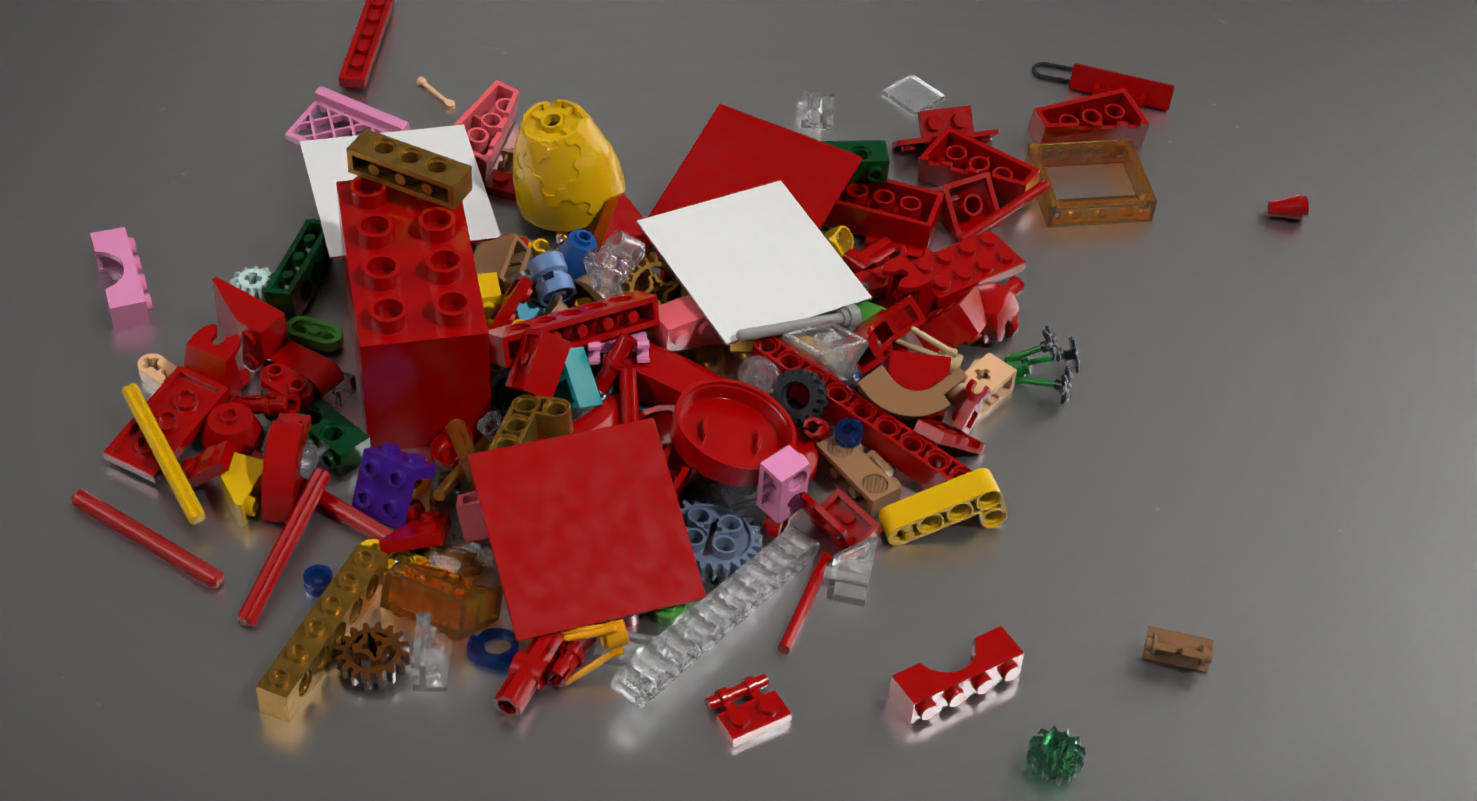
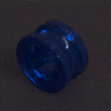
[834,418,864,448]
[303,564,333,597]

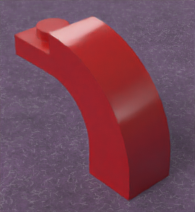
[842,295,927,376]
[261,413,312,523]

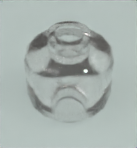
[737,355,780,395]

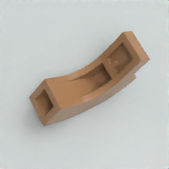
[856,365,968,421]

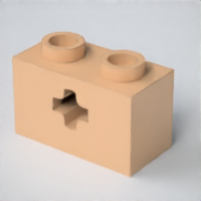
[949,353,1017,420]

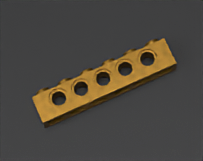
[256,544,389,723]

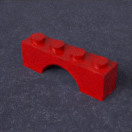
[888,626,1024,725]

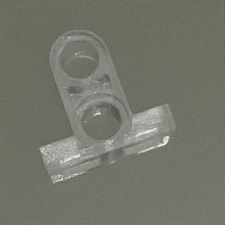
[582,230,646,298]

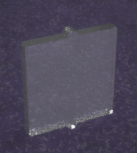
[883,74,945,116]

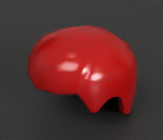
[429,423,476,471]

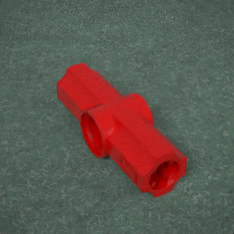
[494,632,565,718]

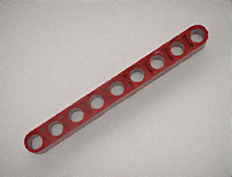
[748,336,972,489]

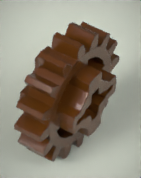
[336,622,410,689]

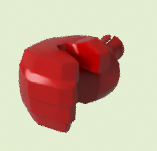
[977,276,1025,343]

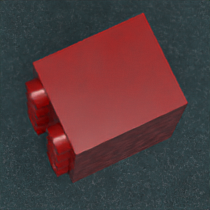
[336,176,492,450]

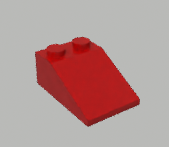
[212,276,288,373]

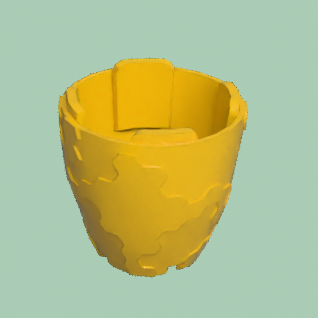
[513,99,626,232]

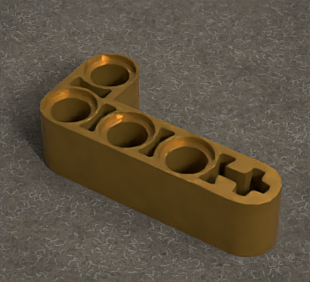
[487,394,573,451]

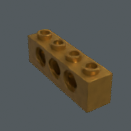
[346,129,472,210]

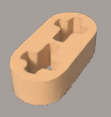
[137,353,177,391]

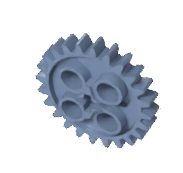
[680,498,763,581]

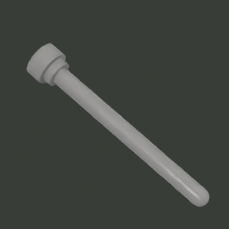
[736,304,862,341]

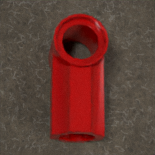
[842,237,896,273]

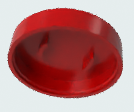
[669,378,797,487]

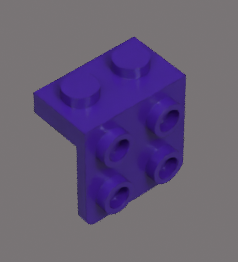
[352,442,437,528]

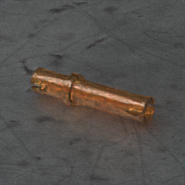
[446,419,478,490]

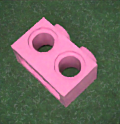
[757,445,810,524]

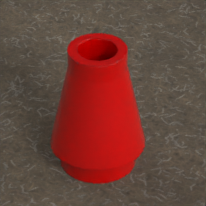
[1268,194,1309,221]

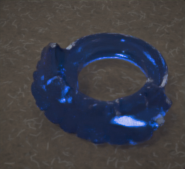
[466,628,520,670]

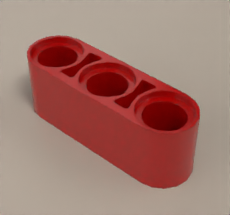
[266,341,344,398]

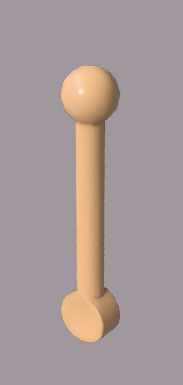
[416,77,455,110]

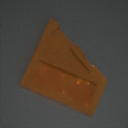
[424,546,485,575]

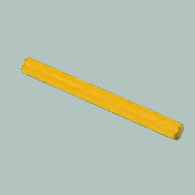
[122,383,206,525]

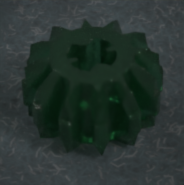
[1026,725,1086,786]

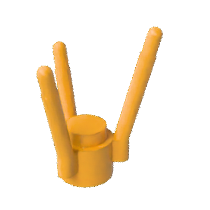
[561,619,630,686]

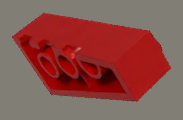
[1027,88,1150,149]

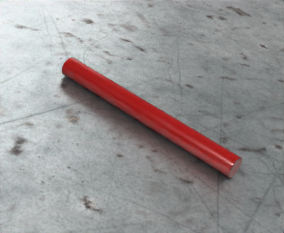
[957,179,1051,242]
[778,553,833,654]

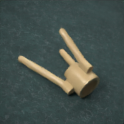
[895,327,963,375]

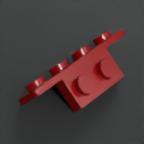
[1069,63,1175,111]
[892,105,999,152]

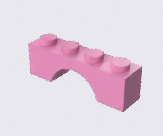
[90,227,153,330]

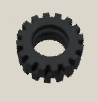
[770,369,829,424]

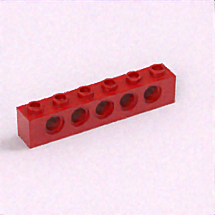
[488,290,660,368]

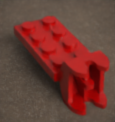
[876,230,1026,317]
[103,324,251,483]

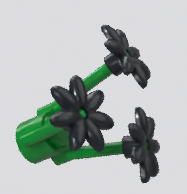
[1004,325,1080,404]

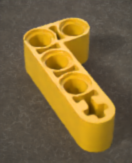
[878,468,1007,546]

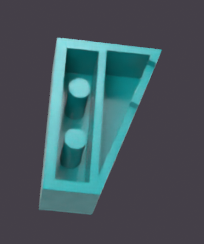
[510,347,603,408]

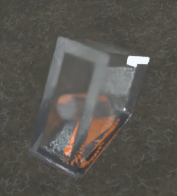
[822,537,878,607]

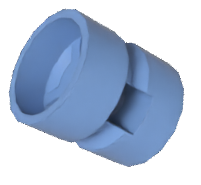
[527,251,576,306]

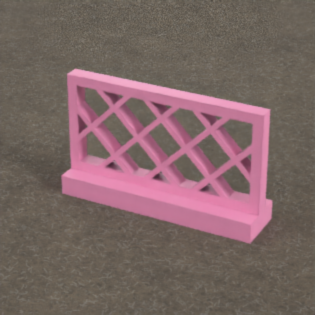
[285,86,410,145]

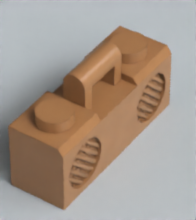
[816,431,902,520]

